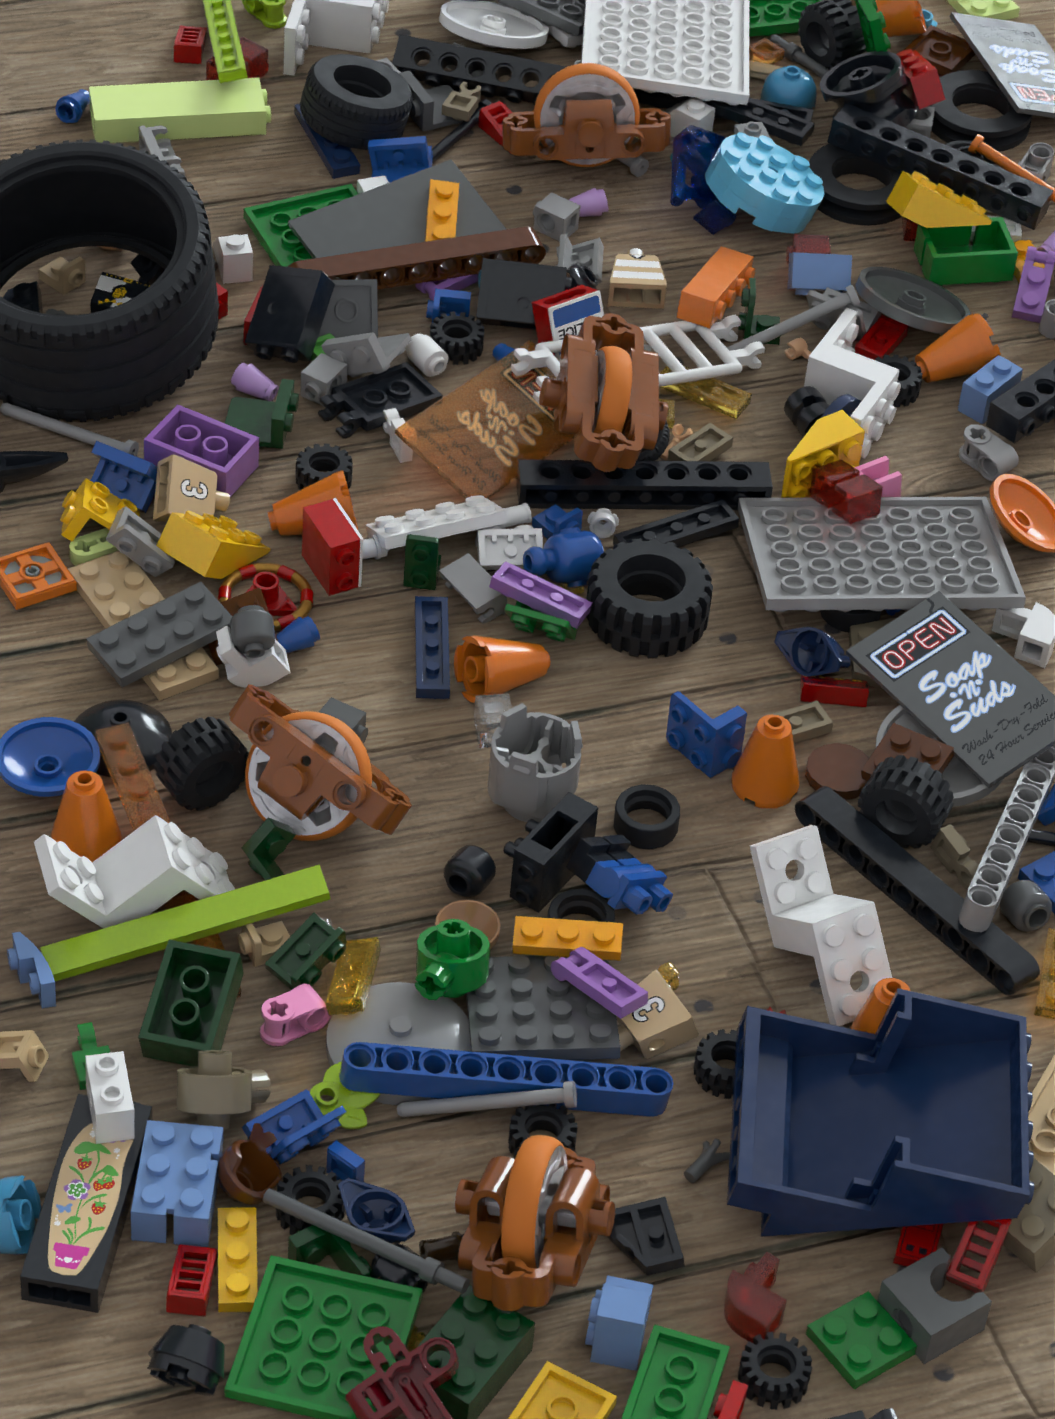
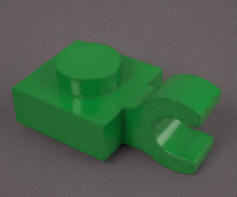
[72,1022,111,1090]

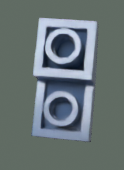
[7,932,56,1008]

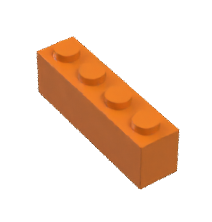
[676,246,755,328]

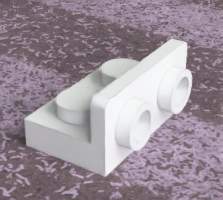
[475,525,543,570]

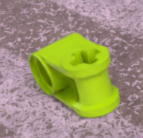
[242,0,287,29]

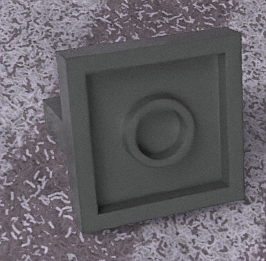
[318,279,378,338]

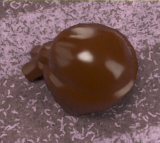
[217,1123,283,1205]

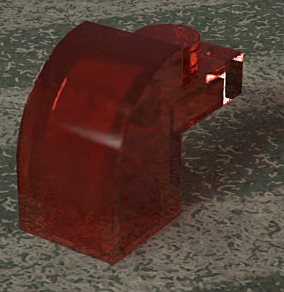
[724,1252,787,1343]

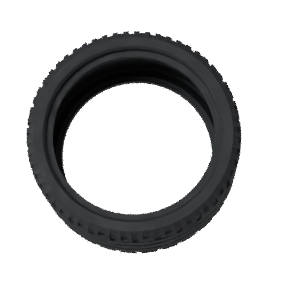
[0,140,219,422]

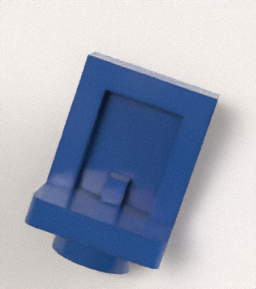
[426,288,471,323]

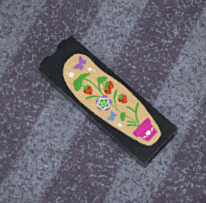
[20,1094,152,1313]

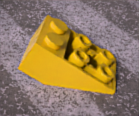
[886,171,992,228]
[781,410,865,498]
[156,510,271,579]

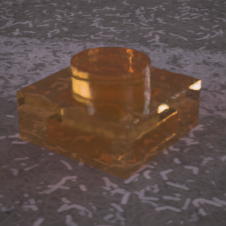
[749,38,785,65]

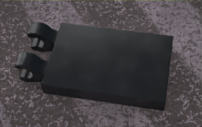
[318,362,443,438]

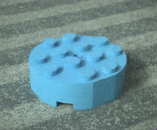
[705,132,824,234]

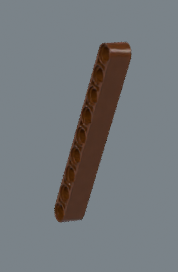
[288,227,546,290]

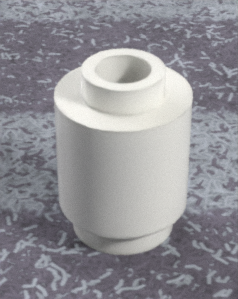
[405,333,448,377]

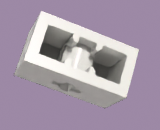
[85,1051,134,1144]

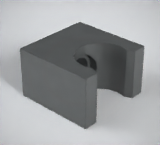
[878,1247,992,1364]

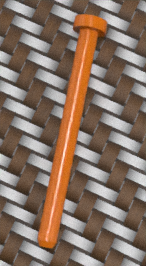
[968,134,1055,202]

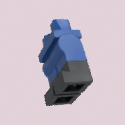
[566,835,673,914]

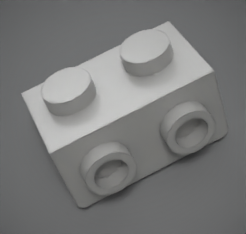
[555,234,604,284]
[106,506,175,577]

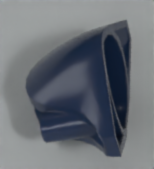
[774,627,851,676]
[338,1178,415,1245]

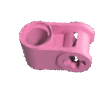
[260,984,332,1046]

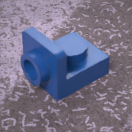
[532,504,583,539]

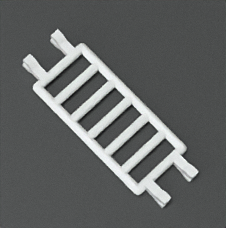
[511,315,765,404]

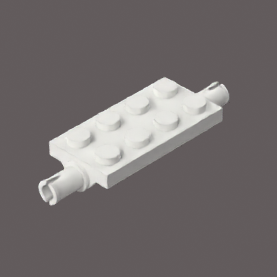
[363,495,532,560]

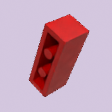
[896,49,946,110]

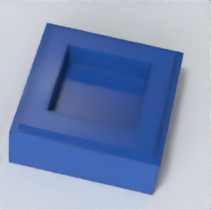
[326,1140,365,1182]

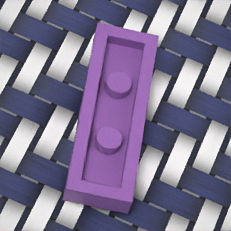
[489,561,593,629]

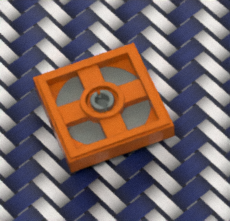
[0,542,77,610]

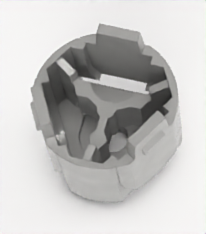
[488,703,583,822]

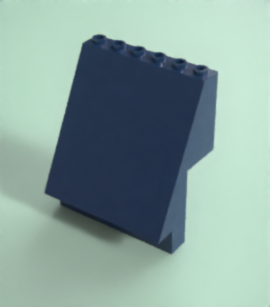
[727,988,1034,1237]

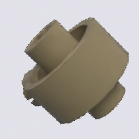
[176,1050,271,1130]

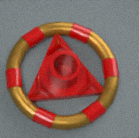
[218,563,314,632]

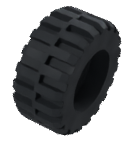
[586,538,713,658]

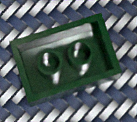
[138,940,244,1067]
[416,1284,535,1419]

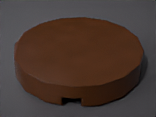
[805,743,869,800]

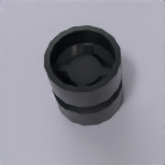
[784,386,829,437]

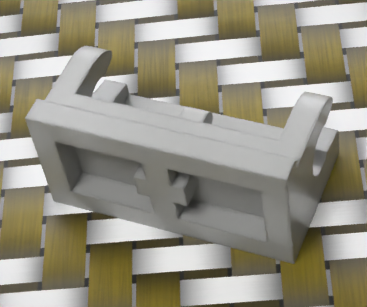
[139,125,185,176]
[439,553,508,624]

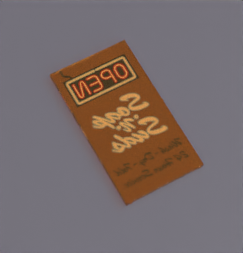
[394,340,574,499]

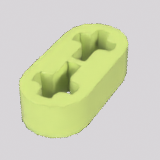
[69,528,118,566]

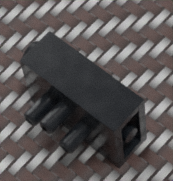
[476,258,572,330]
[245,265,335,363]
[503,792,598,913]

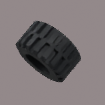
[798,0,866,70]
[154,717,249,811]
[858,755,954,849]

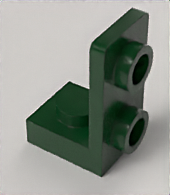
[738,278,780,345]
[403,534,441,590]
[242,817,296,880]
[288,1225,371,1277]

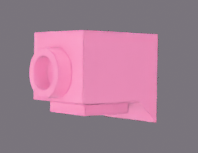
[850,456,902,497]

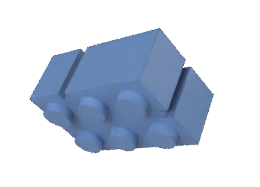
[131,1120,223,1247]

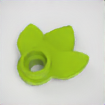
[309,1061,381,1129]

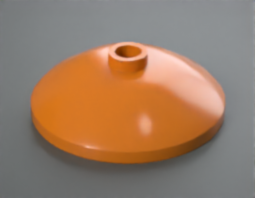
[990,474,1055,553]

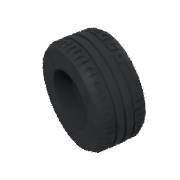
[300,54,413,150]

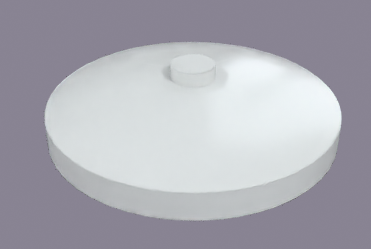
[439,0,549,49]

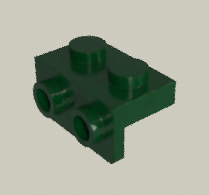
[265,912,347,990]

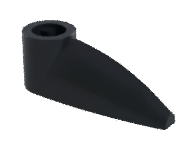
[0,451,69,493]

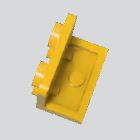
[60,478,140,542]

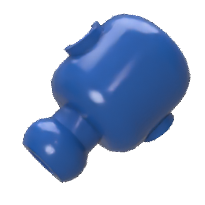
[523,527,604,587]

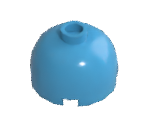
[761,65,817,109]
[0,1175,42,1255]

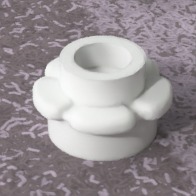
[587,508,619,538]

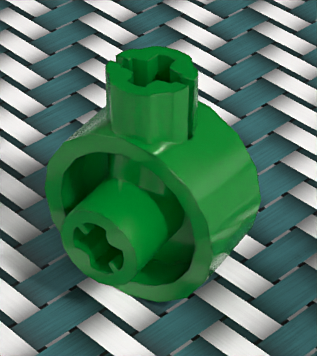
[415,919,490,1000]

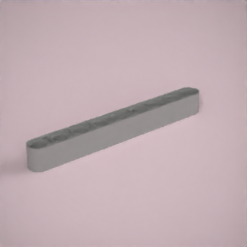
[959,745,1055,932]

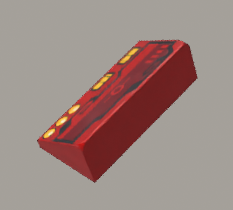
[800,675,869,707]

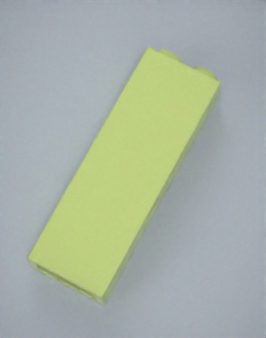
[89,78,271,143]

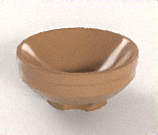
[435,900,501,950]

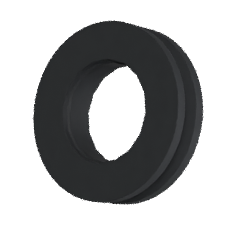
[929,70,1033,152]
[809,143,902,226]

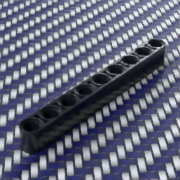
[795,786,1040,996]

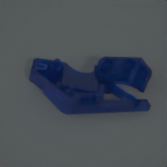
[670,125,736,235]

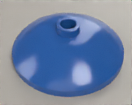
[0,717,100,797]

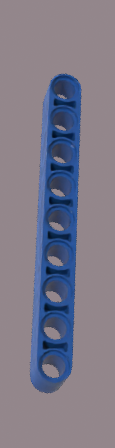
[339,1042,674,1117]

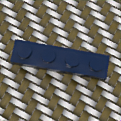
[294,104,360,179]
[415,596,450,699]

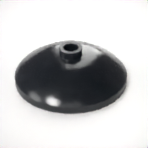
[74,699,172,778]

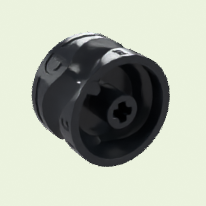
[820,51,917,127]

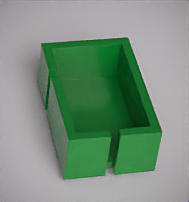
[914,217,1018,286]

